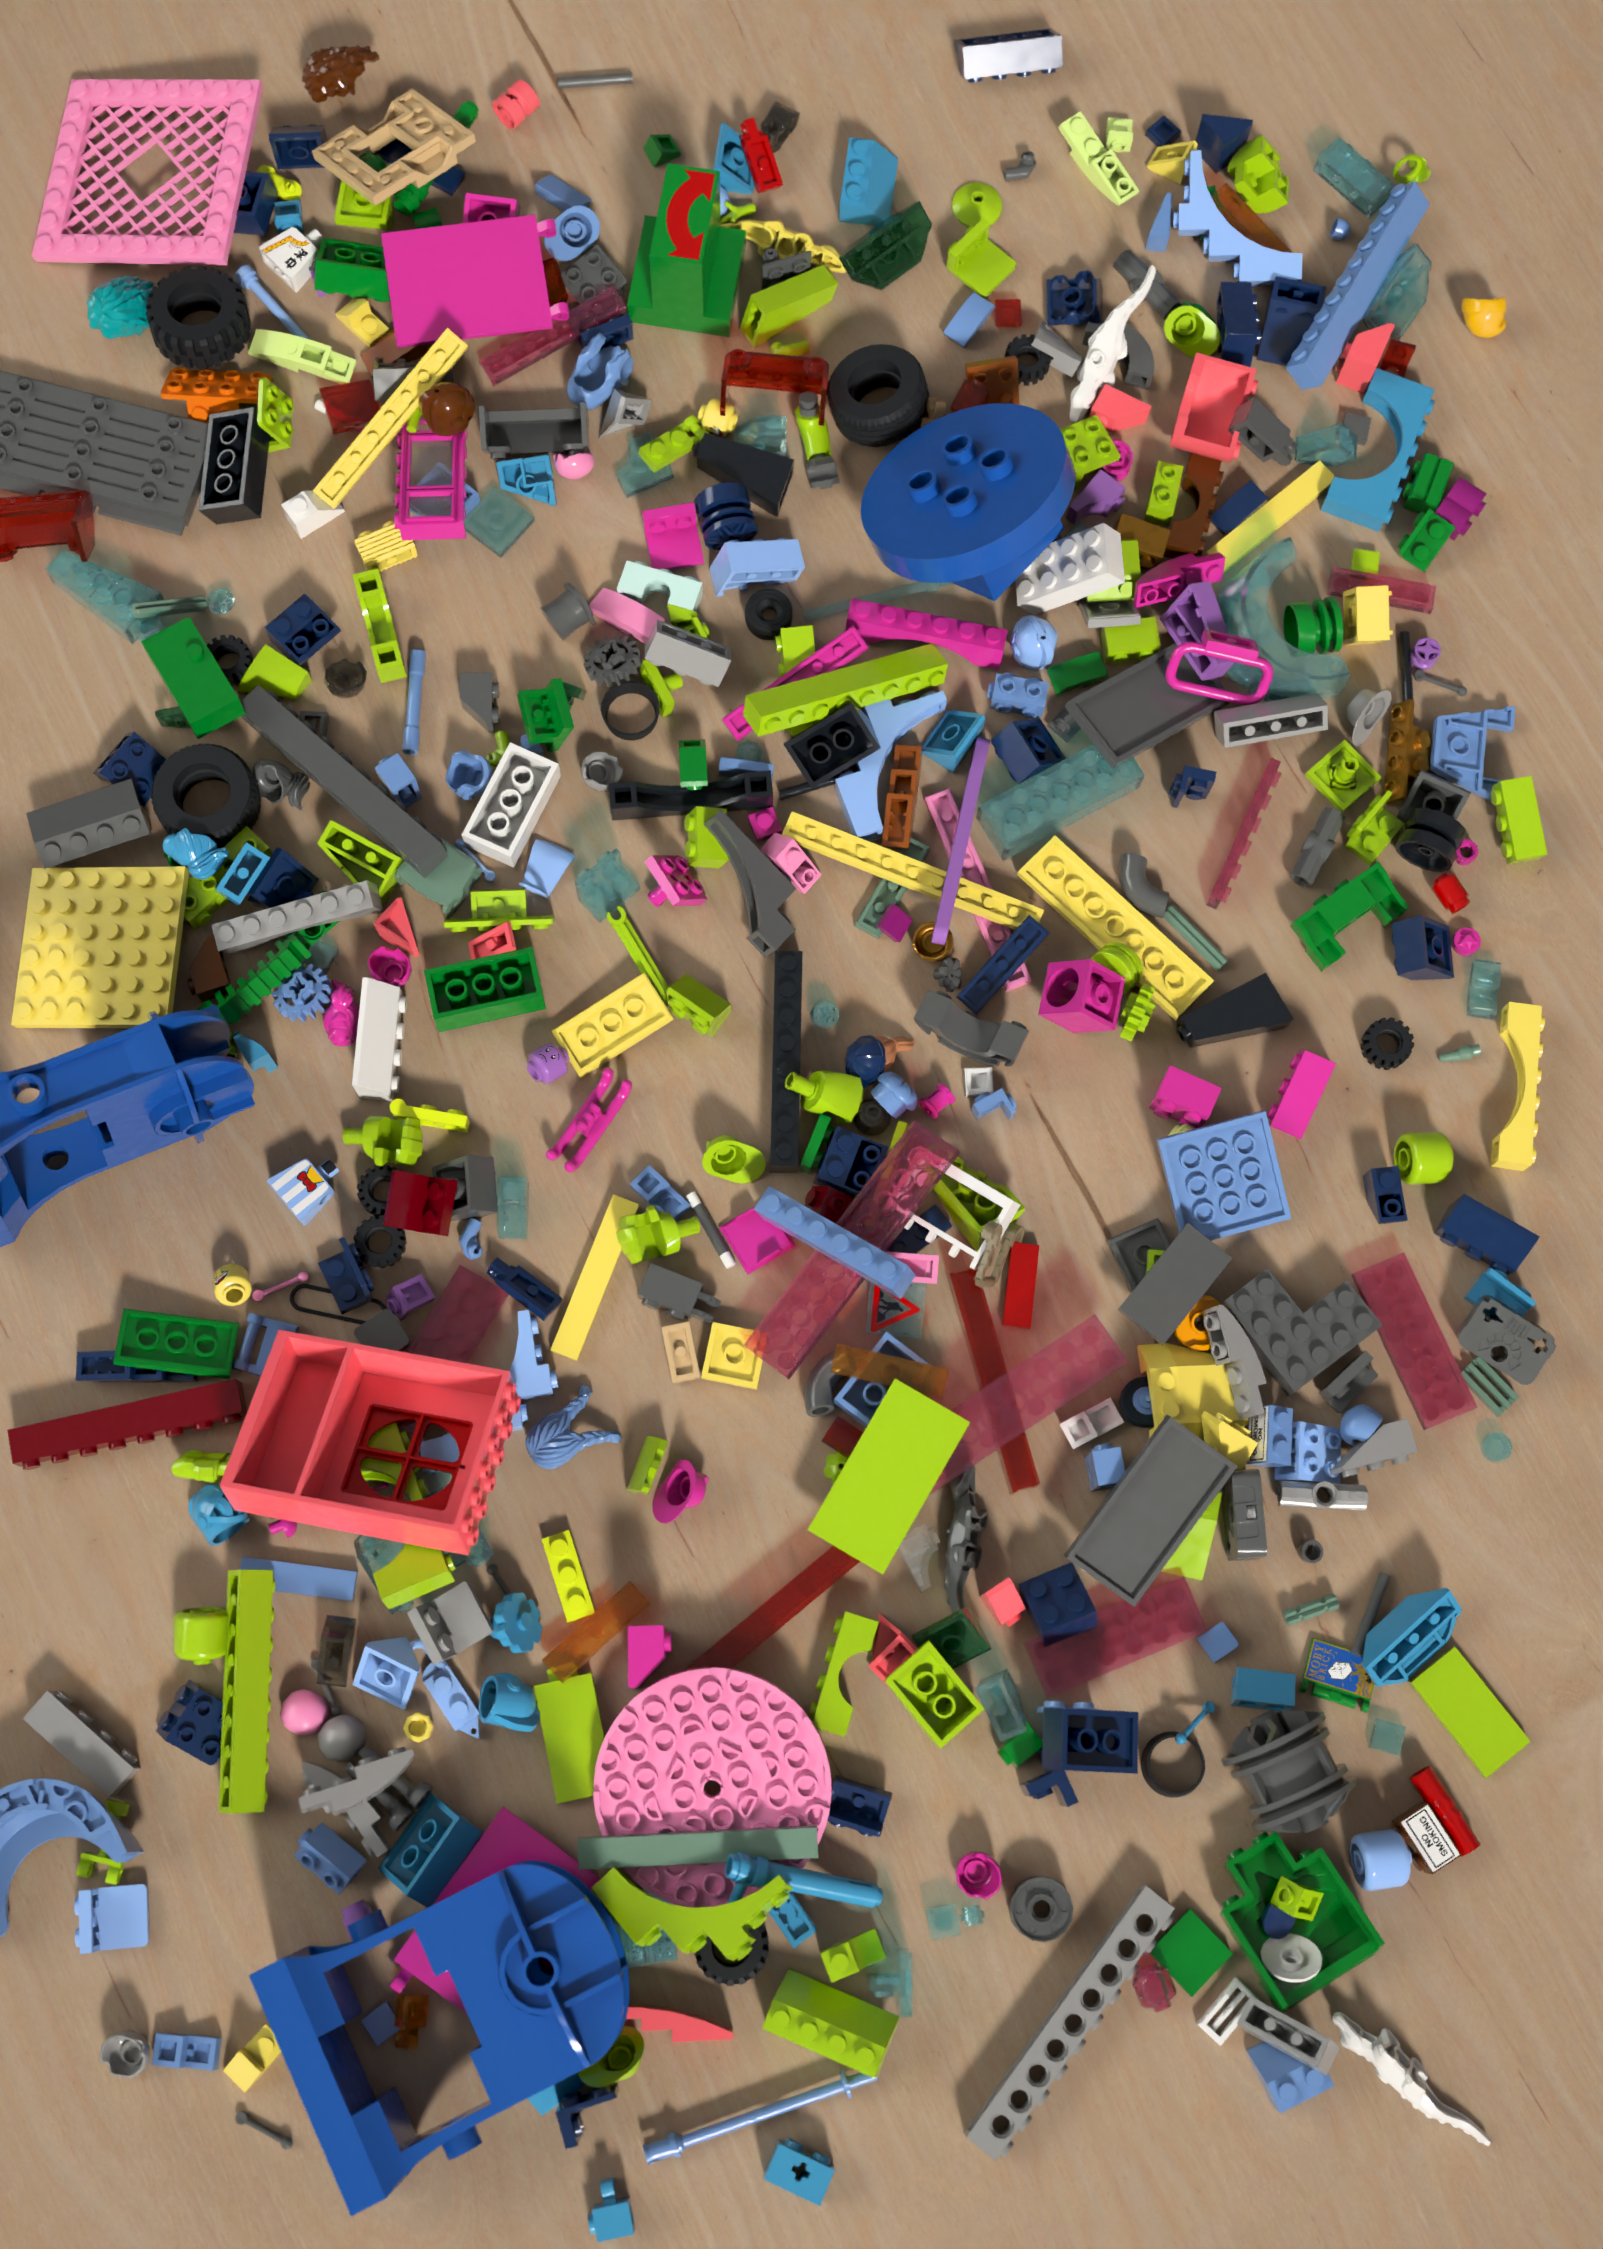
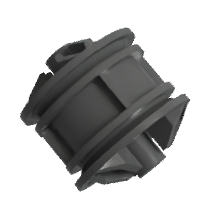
[1221,1710,1358,1833]

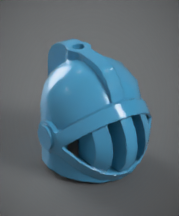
[188,1483,250,1546]
[479,1673,540,1732]

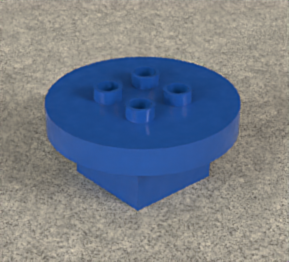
[861,403,1075,601]

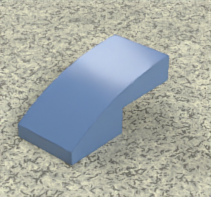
[943,292,995,349]
[630,1165,691,1222]
[152,2033,222,2071]

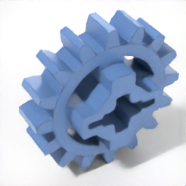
[271,963,333,1022]

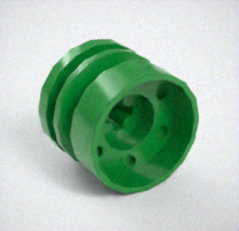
[1283,597,1343,658]

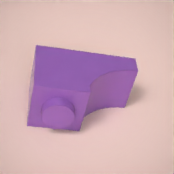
[1066,470,1126,524]

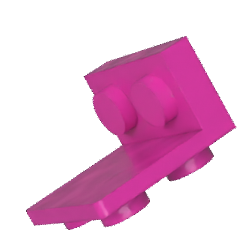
[642,502,704,570]

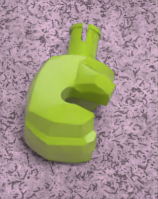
[785,1069,864,1124]
[342,1116,423,1166]
[616,1205,700,1264]

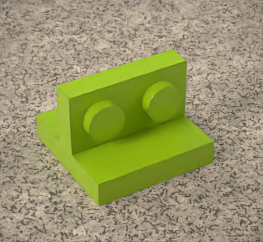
[334,180,395,230]

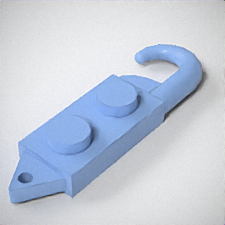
[410,1639,480,1739]

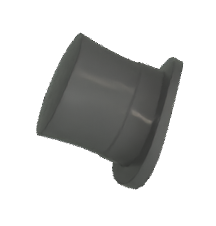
[540,582,596,641]

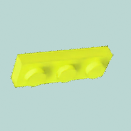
[541,1530,596,1623]

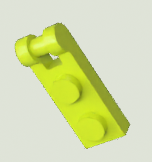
[390,1099,470,1133]

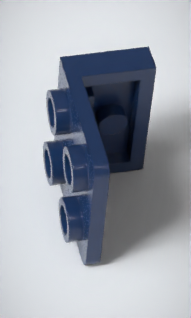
[156,1679,223,1765]

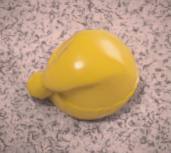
[1461,297,1507,338]

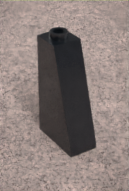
[694,433,794,517]
[1176,973,1294,1048]

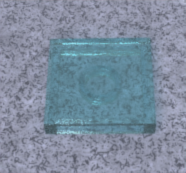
[464,487,535,558]

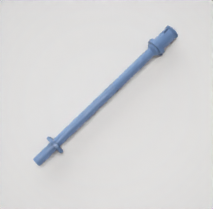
[643,2070,878,2165]

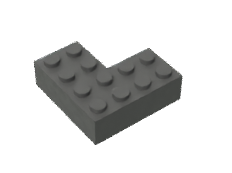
[1221,1268,1382,1396]

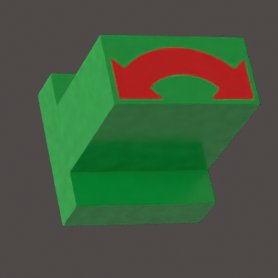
[627,163,746,337]

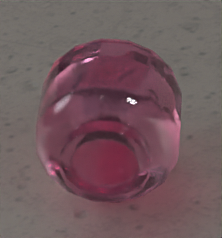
[1132,1963,1177,2012]

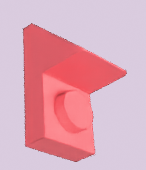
[468,922,516,960]

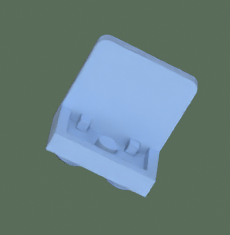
[74,1884,149,1954]

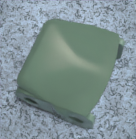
[394,837,482,918]

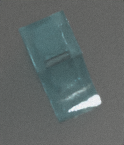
[497,1177,529,1240]

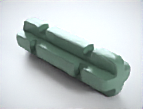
[1282,1594,1339,1626]

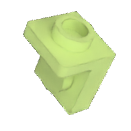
[1105,118,1133,152]

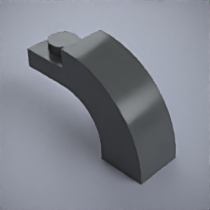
[1082,322,1154,390]

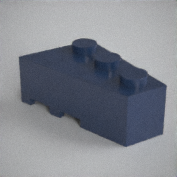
[1217,282,1261,367]

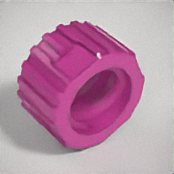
[1455,839,1478,866]

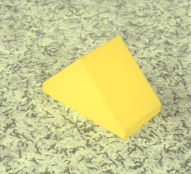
[1147,141,1198,185]

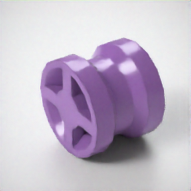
[1411,637,1441,670]

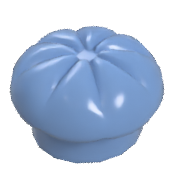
[871,1071,918,1119]

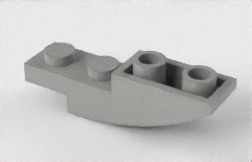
[1202,1305,1267,1420]
[298,1747,414,1816]
[301,1762,391,1857]

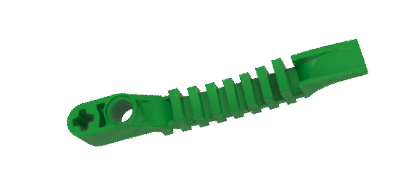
[196,890,340,1027]

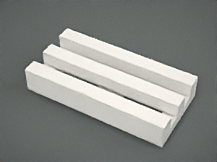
[1196,1977,1259,2046]

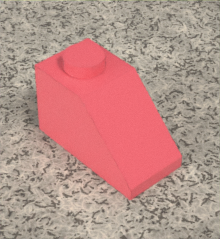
[1089,384,1152,433]
[980,1577,1026,1627]

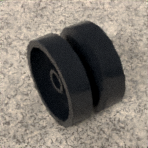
[1395,808,1466,872]

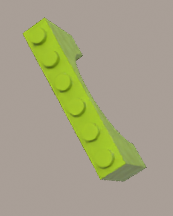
[361,1423,456,1610]

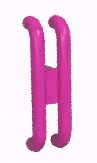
[546,1068,632,1173]

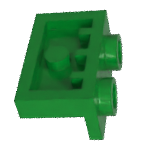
[1397,508,1456,573]

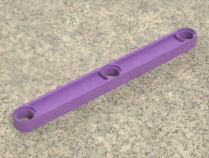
[931,737,990,946]

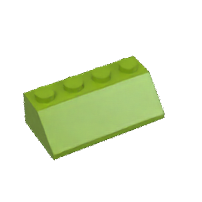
[762,1969,900,2078]

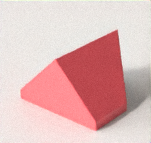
[374,897,420,957]
[868,1613,918,1687]

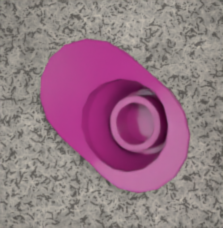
[653,1460,709,1524]

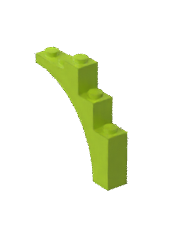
[591,1867,793,1961]

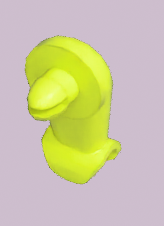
[257,165,302,201]

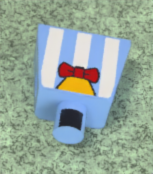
[267,1158,339,1226]

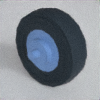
[1119,1376,1154,1428]

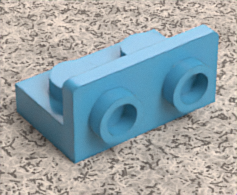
[1464,1268,1536,1319]

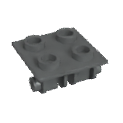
[557,244,628,314]
[762,248,811,290]

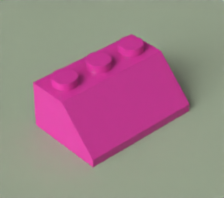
[628,1625,672,1689]

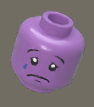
[526,1043,569,1084]

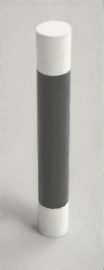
[686,1191,736,1269]

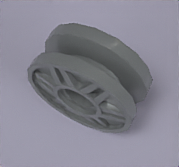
[1009,1876,1073,1942]

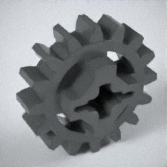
[583,634,642,687]

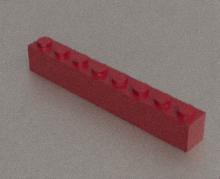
[7,1379,247,1470]

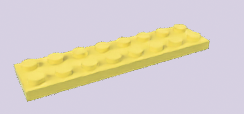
[1017,836,1214,1021]

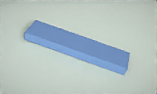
[240,1557,358,1601]

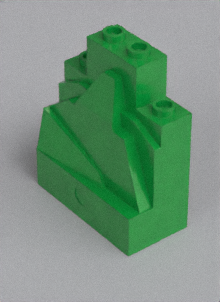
[1220,1832,1385,2013]

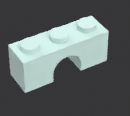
[617,561,703,612]

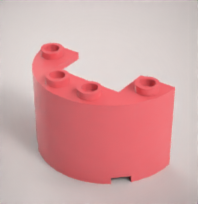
[1169,353,1258,463]

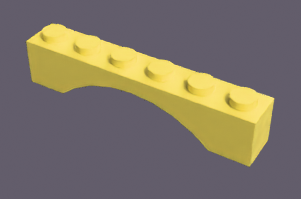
[1491,1002,1545,1171]

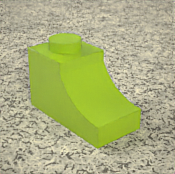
[819,1928,886,1983]

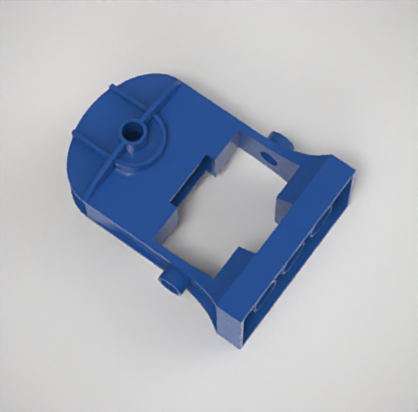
[0,1005,255,1247]
[249,1860,630,2216]

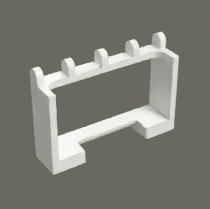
[882,1146,1020,1270]

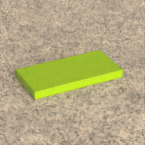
[1409,1646,1531,1778]
[534,1673,605,1804]

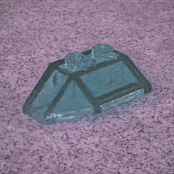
[1361,244,1432,340]

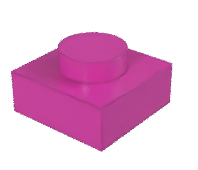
[748,806,782,843]

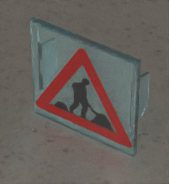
[865,1282,927,1339]

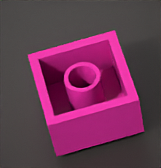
[1149,1065,1222,1128]

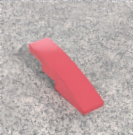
[626,2004,733,2042]

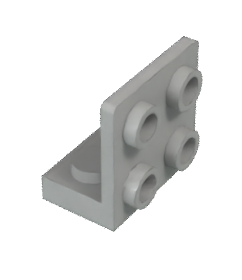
[407,1580,494,1665]

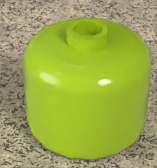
[1394,1131,1454,1185]
[173,1607,228,1665]

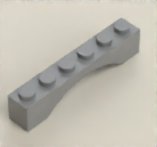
[212,880,383,954]

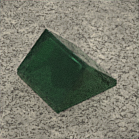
[912,1608,991,1669]

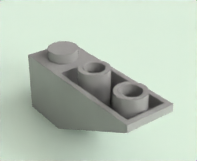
[1330,1418,1418,1478]

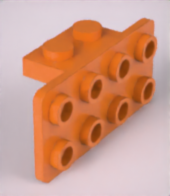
[160,367,273,423]

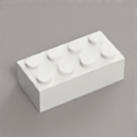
[1015,523,1125,615]
[462,742,561,868]

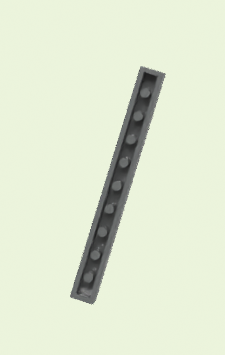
[240,685,448,878]

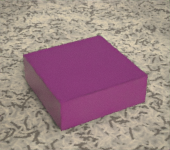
[877,904,913,942]

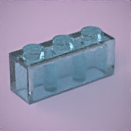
[1313,138,1395,218]

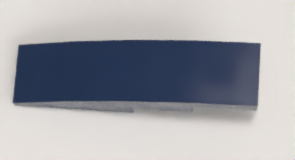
[76,1351,198,1382]

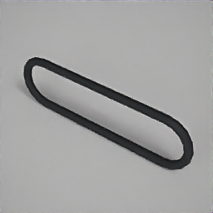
[290,1284,386,1325]

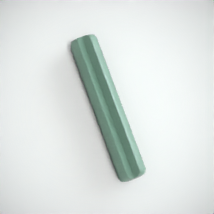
[131,595,207,619]
[1163,905,1227,970]

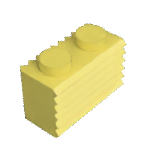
[354,520,418,572]

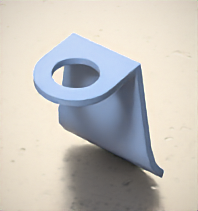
[519,839,575,899]

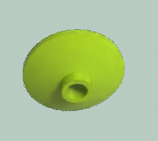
[952,182,1002,227]

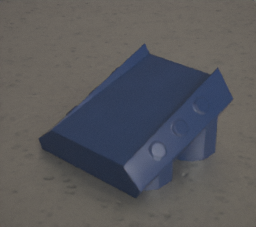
[1047,270,1104,325]

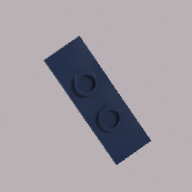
[877,1204,952,1254]

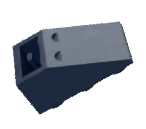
[1256,276,1326,366]

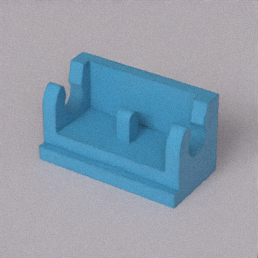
[1230,1667,1296,1711]

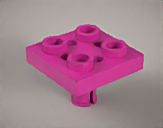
[645,855,708,907]

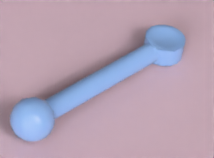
[455,839,496,882]

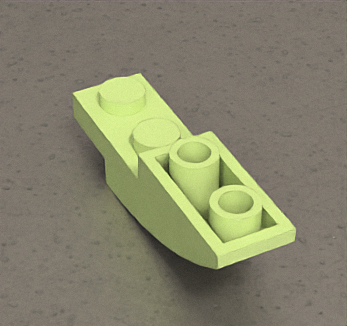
[1058,111,1140,206]
[248,329,357,387]

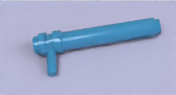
[725,1852,883,1908]

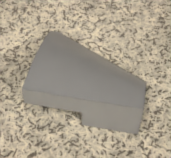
[1031,321,1082,377]

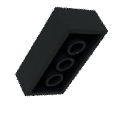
[198,407,270,525]

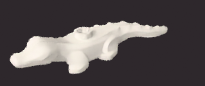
[1070,265,1156,423]
[1333,2012,1491,2146]

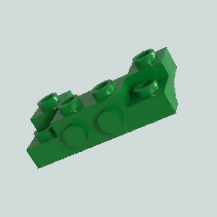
[1290,862,1409,972]

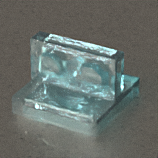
[867,1948,913,2017]

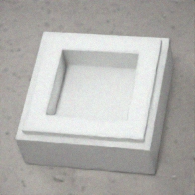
[964,1067,994,1097]

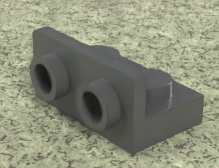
[1319,1350,1378,1413]

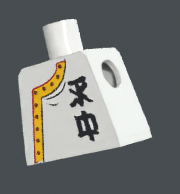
[259,227,323,293]

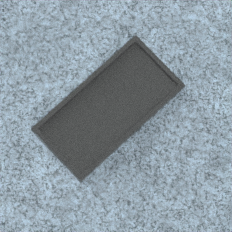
[1065,643,1230,769]
[1064,1414,1238,1607]

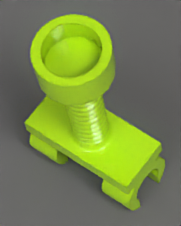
[76,1799,130,1885]

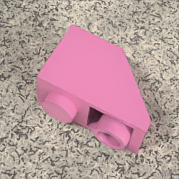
[760,833,822,894]

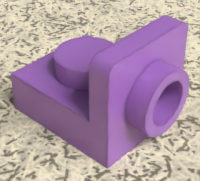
[386,1274,435,1321]

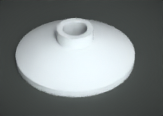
[1261,1934,1322,1982]

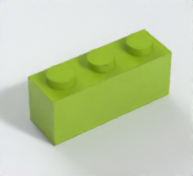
[1491,776,1548,864]

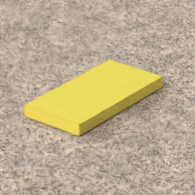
[551,973,674,1078]

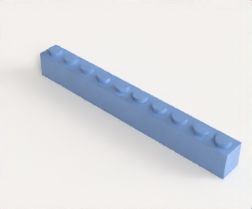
[1285,181,1430,390]

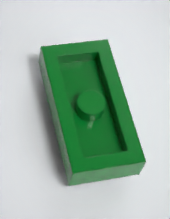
[800,1114,834,1174]

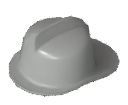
[1346,689,1392,747]

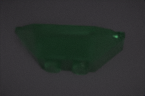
[839,201,932,290]

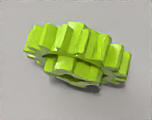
[1118,982,1157,1042]

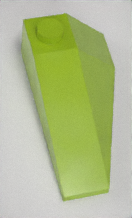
[922,1144,1025,1252]

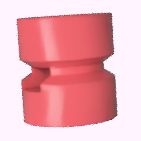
[492,79,540,130]

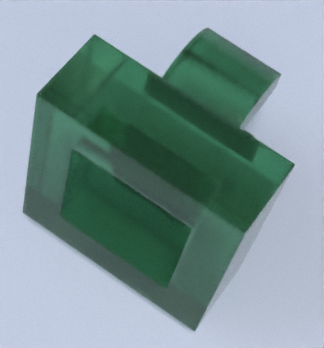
[563,682,587,710]

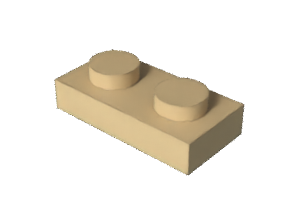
[661,1322,700,1384]

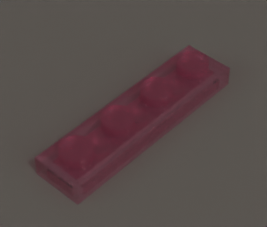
[1327,566,1436,614]

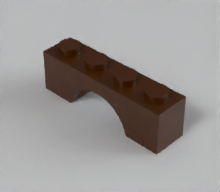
[1163,453,1224,559]

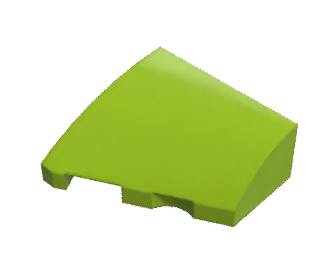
[237,644,312,701]
[626,1436,668,1496]

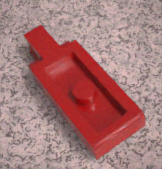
[740,117,783,194]

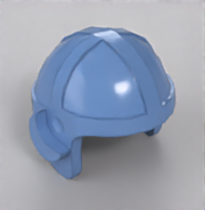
[445,750,494,800]

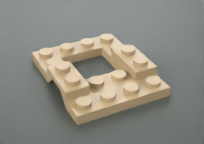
[312,89,476,206]

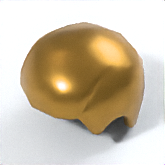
[912,921,954,963]

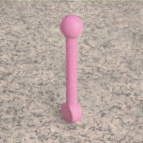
[252,1271,309,1302]

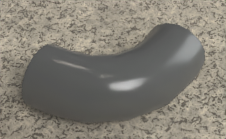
[1119,853,1169,918]
[805,1345,857,1417]

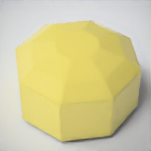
[403,1712,434,1742]

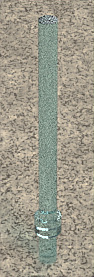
[803,582,953,621]

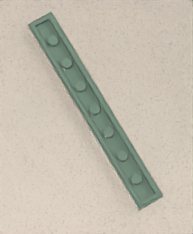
[577,1825,818,1870]

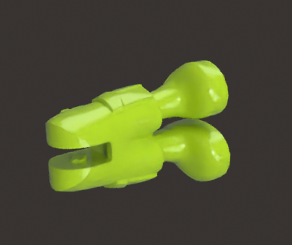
[171,1449,231,1483]

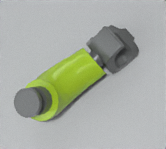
[795,392,840,489]

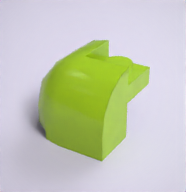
[1227,134,1289,213]

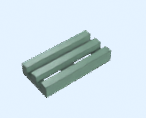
[1457,1356,1519,1417]

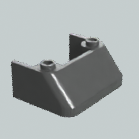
[479,402,589,459]

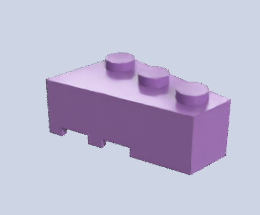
[1160,581,1235,681]

